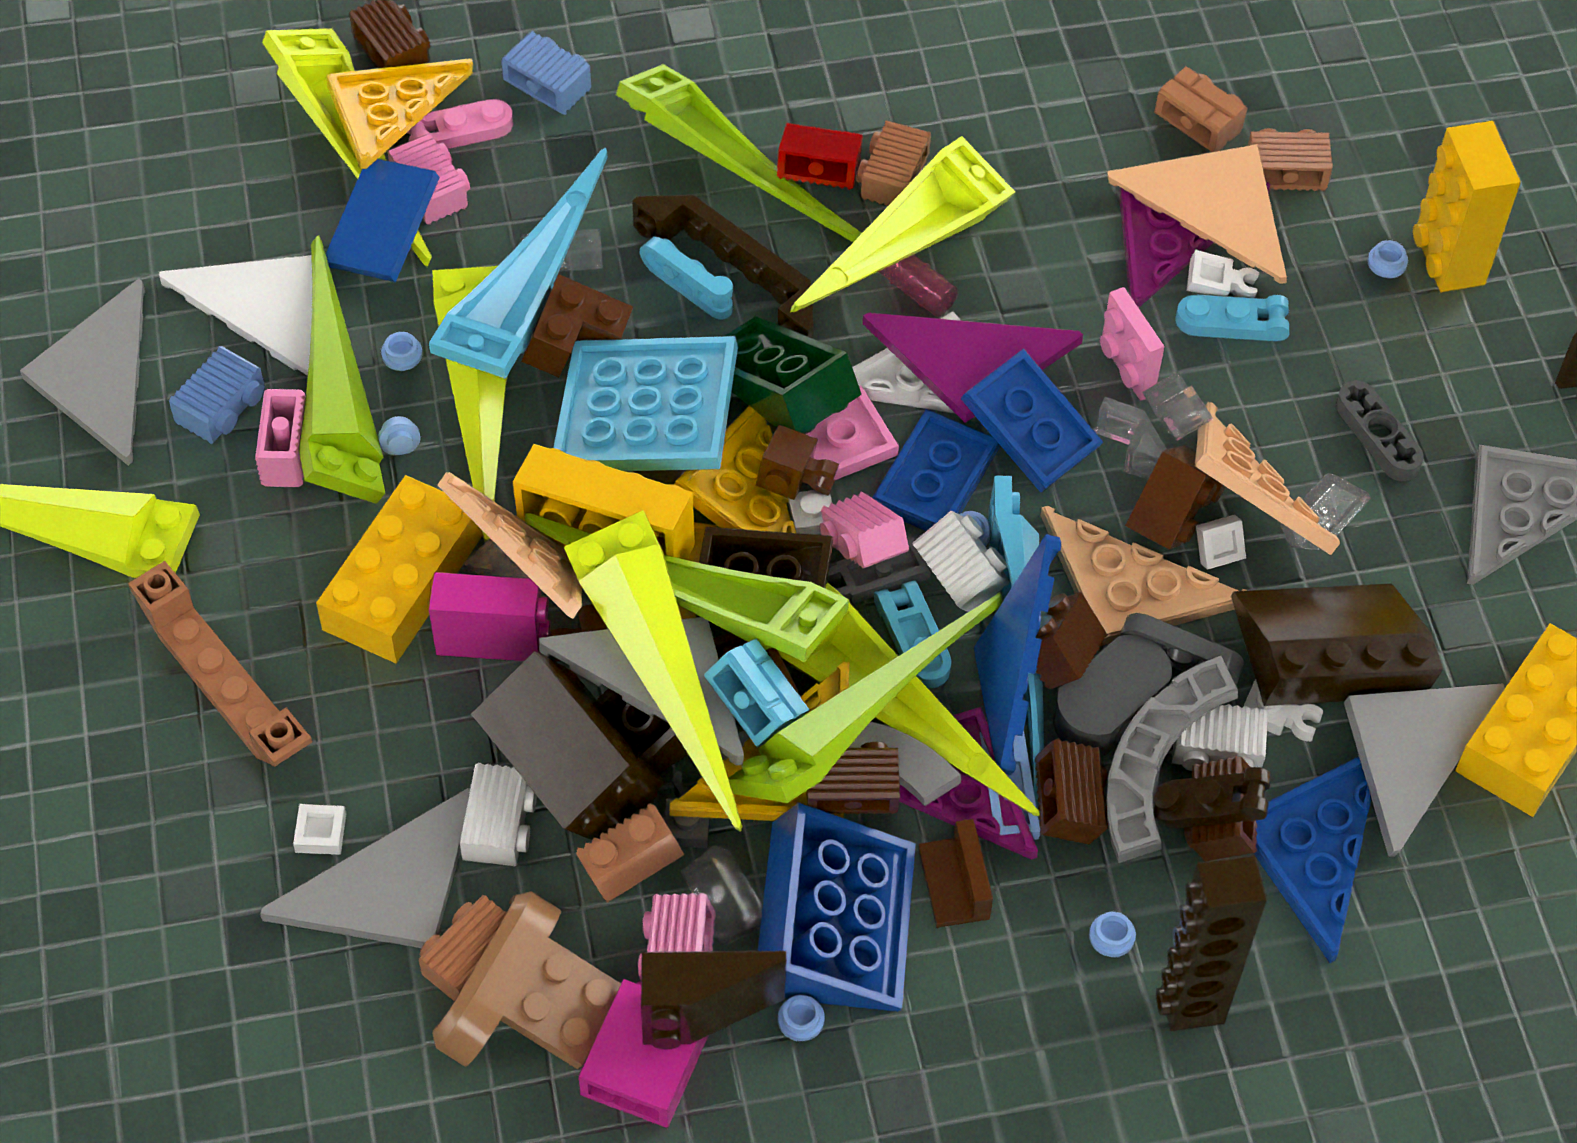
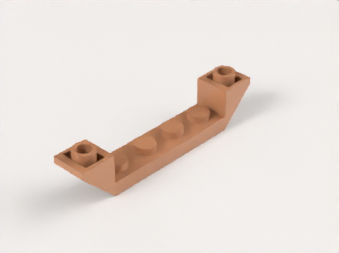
[128,561,312,766]

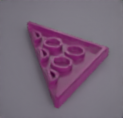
[1119,182,1270,308]
[863,313,1083,423]
[899,707,1038,859]

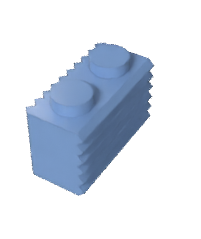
[501,31,591,115]
[169,346,265,444]

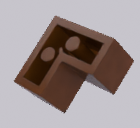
[521,274,633,378]
[1125,445,1226,550]

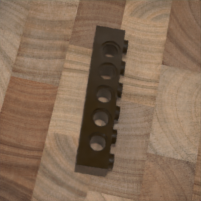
[1156,855,1267,1031]

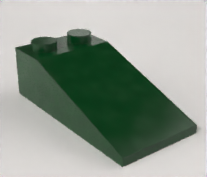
[723,316,862,434]

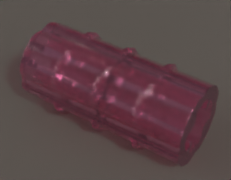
[878,254,958,317]

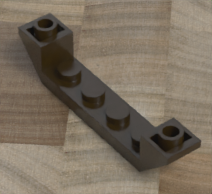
[632,195,813,339]

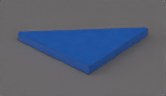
[974,534,1062,776]
[1253,757,1371,963]

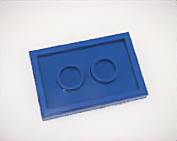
[326,159,440,282]
[961,349,1103,493]
[872,409,1000,531]

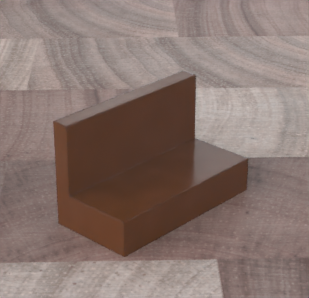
[918,819,993,928]

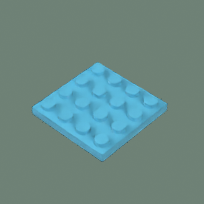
[553,336,738,471]

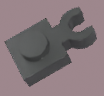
[664,770,710,848]

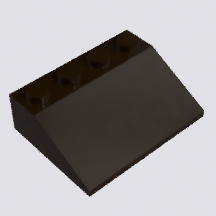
[1231,583,1443,706]

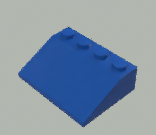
[758,803,916,1012]

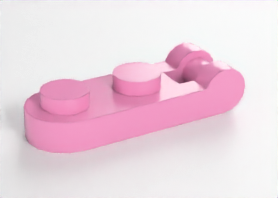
[407,99,513,149]

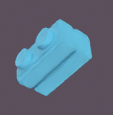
[704,639,809,747]

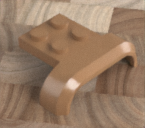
[432,891,621,1069]

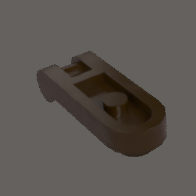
[1154,767,1271,828]

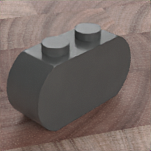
[1053,635,1172,756]

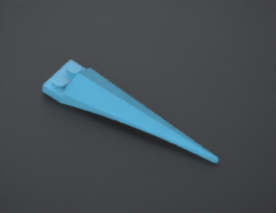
[429,148,607,379]
[988,476,1044,814]

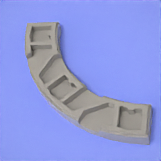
[1107,655,1238,863]
[721,722,961,806]

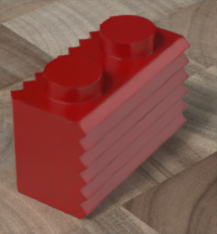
[777,123,863,190]

